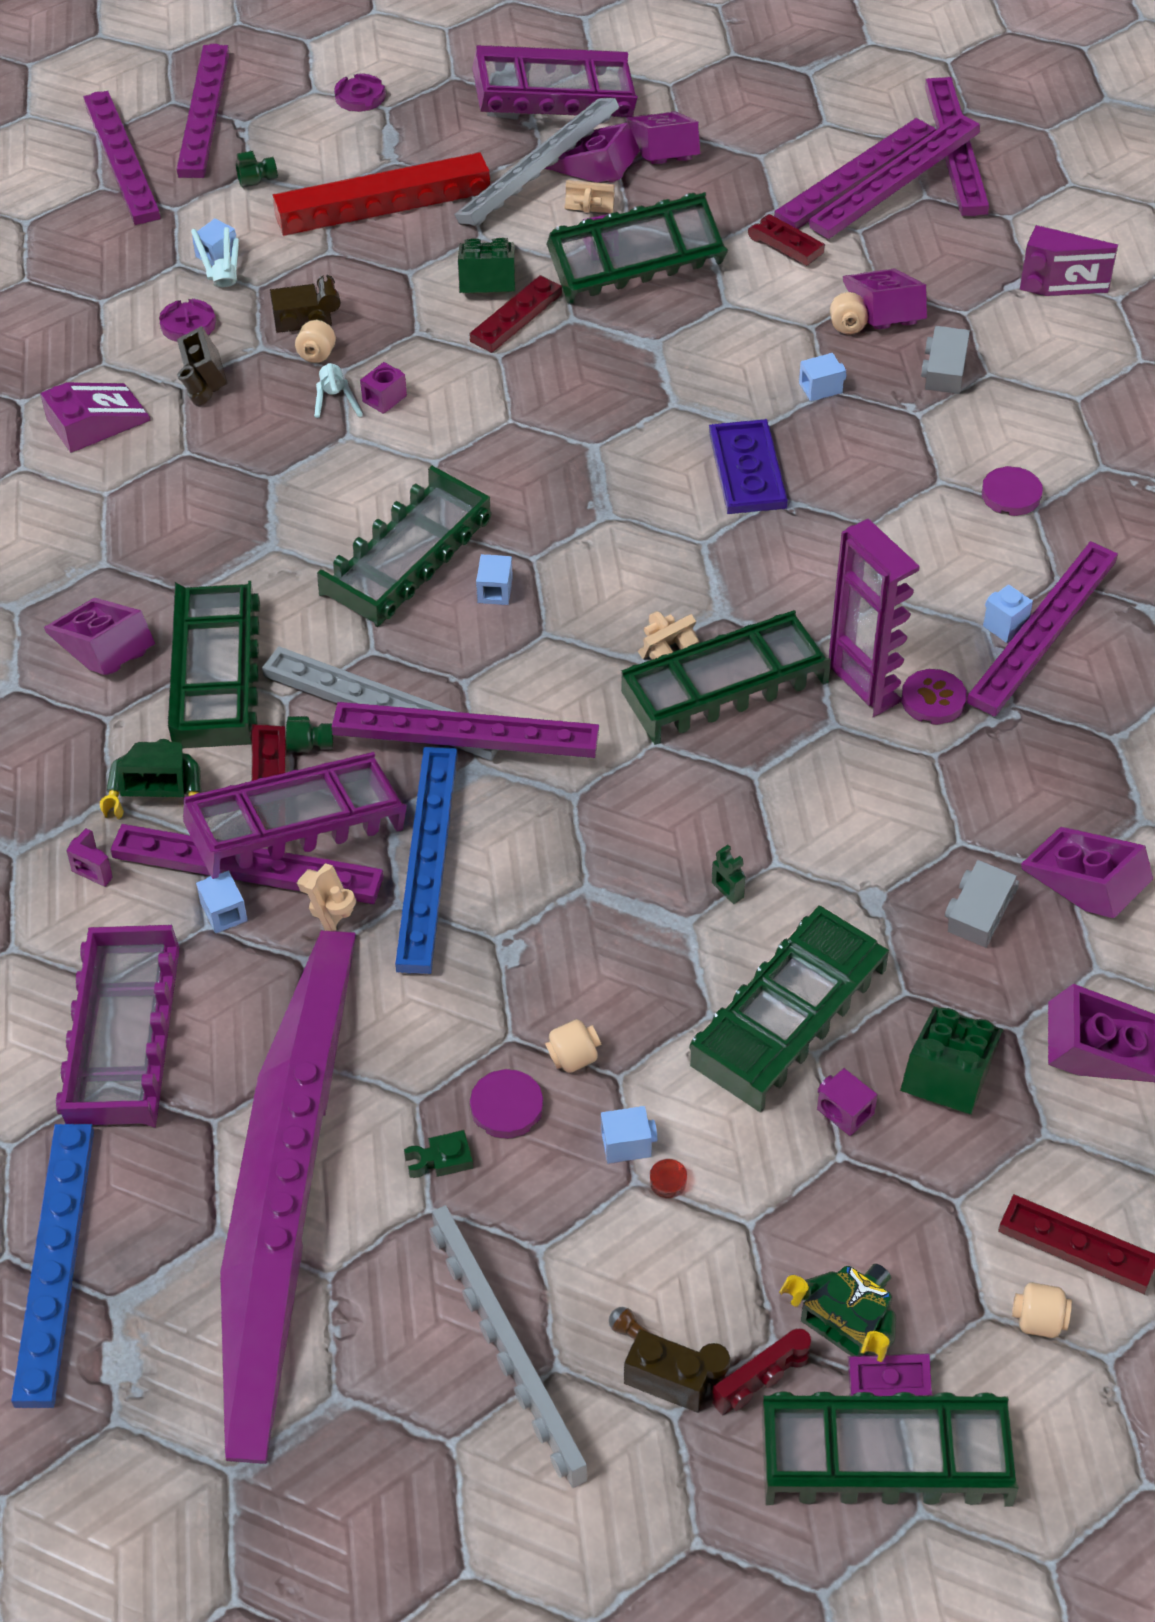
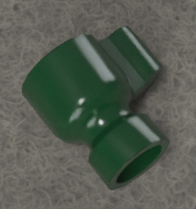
[235,151,278,188]
[286,716,333,753]

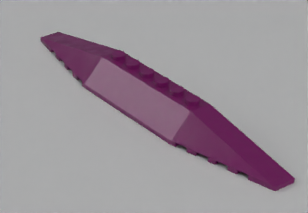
[220,930,356,1464]

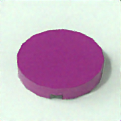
[334,73,386,112]
[981,466,1043,516]
[470,1069,544,1139]

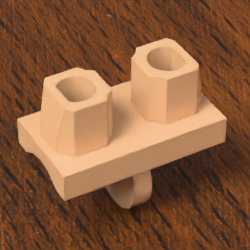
[565,180,615,213]
[638,611,699,659]
[297,863,356,931]

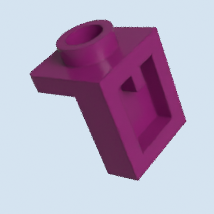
[66,828,113,887]

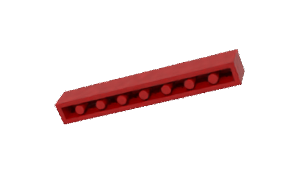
[272,152,490,236]

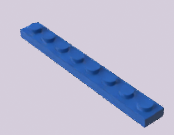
[395,747,457,974]
[11,1124,94,1408]

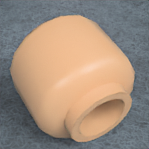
[829,292,868,335]
[295,320,336,363]
[545,1019,602,1073]
[1012,1282,1072,1338]

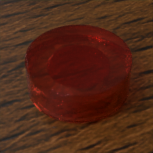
[649,1159,687,1198]

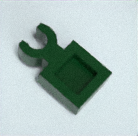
[711,845,746,904]
[404,1130,473,1178]

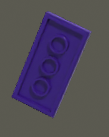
[709,419,788,514]

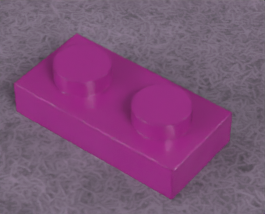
[848,1353,932,1396]

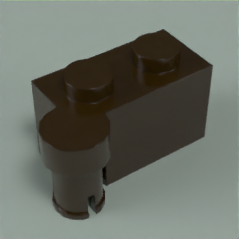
[270,275,341,333]
[177,326,228,405]
[624,1329,730,1413]

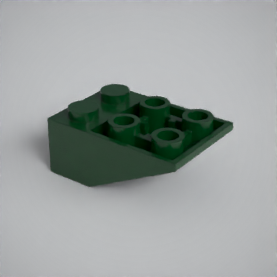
[458,238,515,293]
[900,1006,1003,1115]

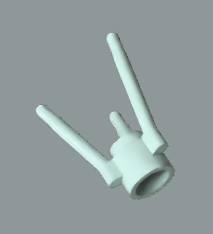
[191,227,239,287]
[314,363,363,418]

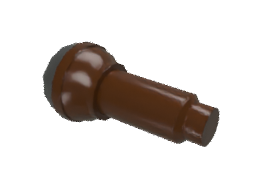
[608,1306,650,1340]

